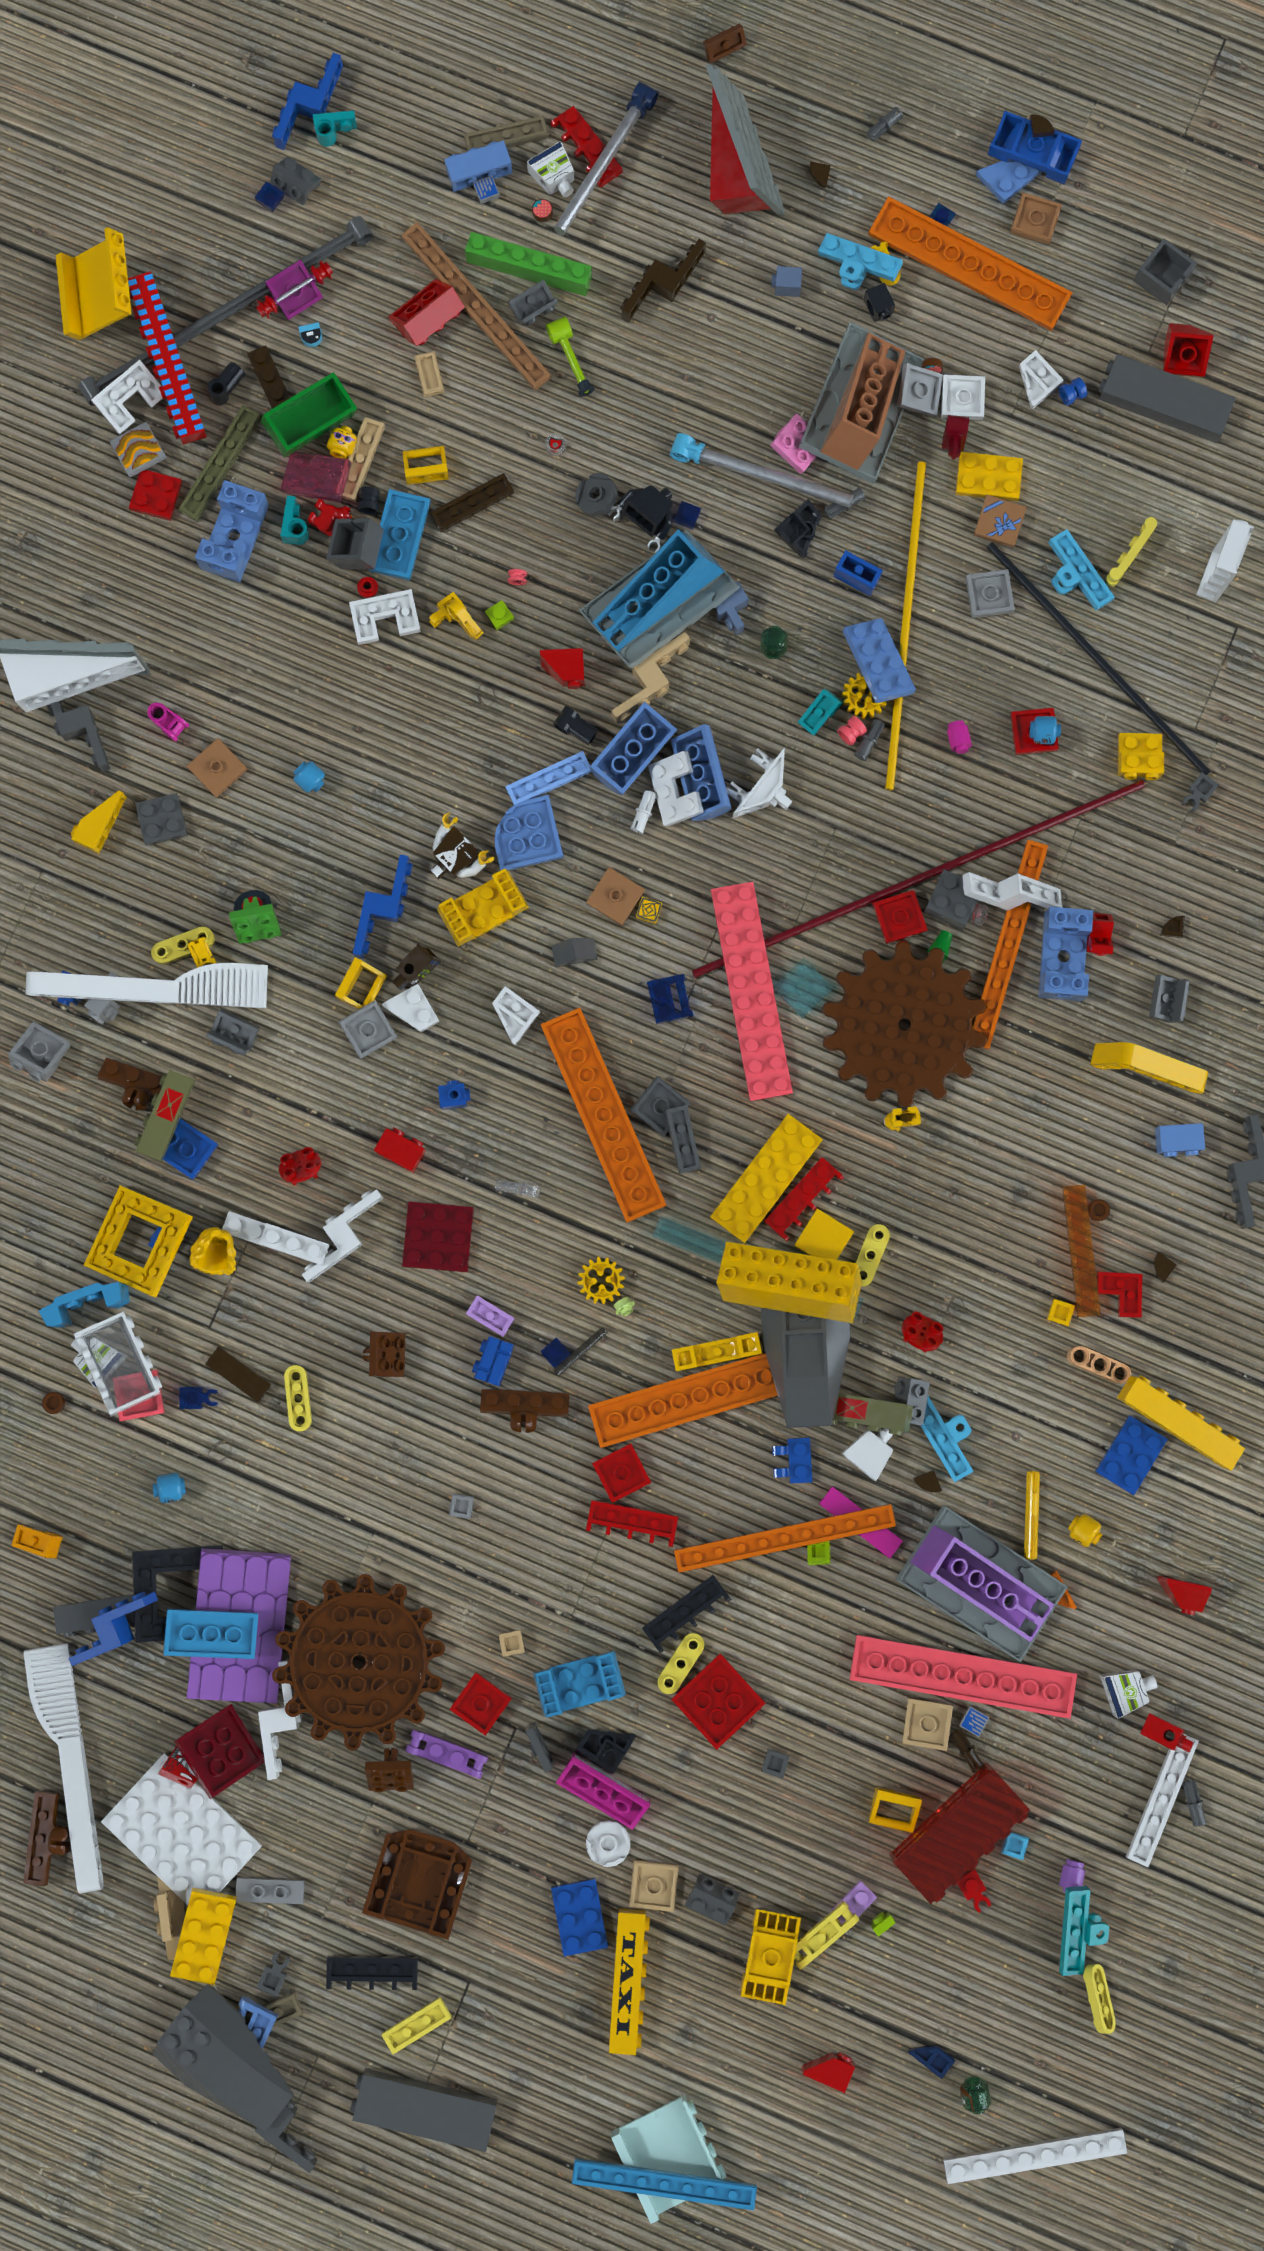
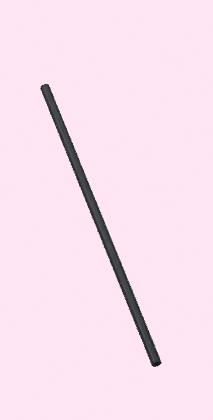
[986,542,1211,775]

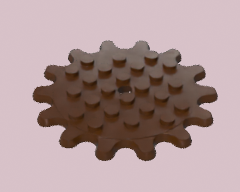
[822,941,987,1108]
[272,1574,445,1751]

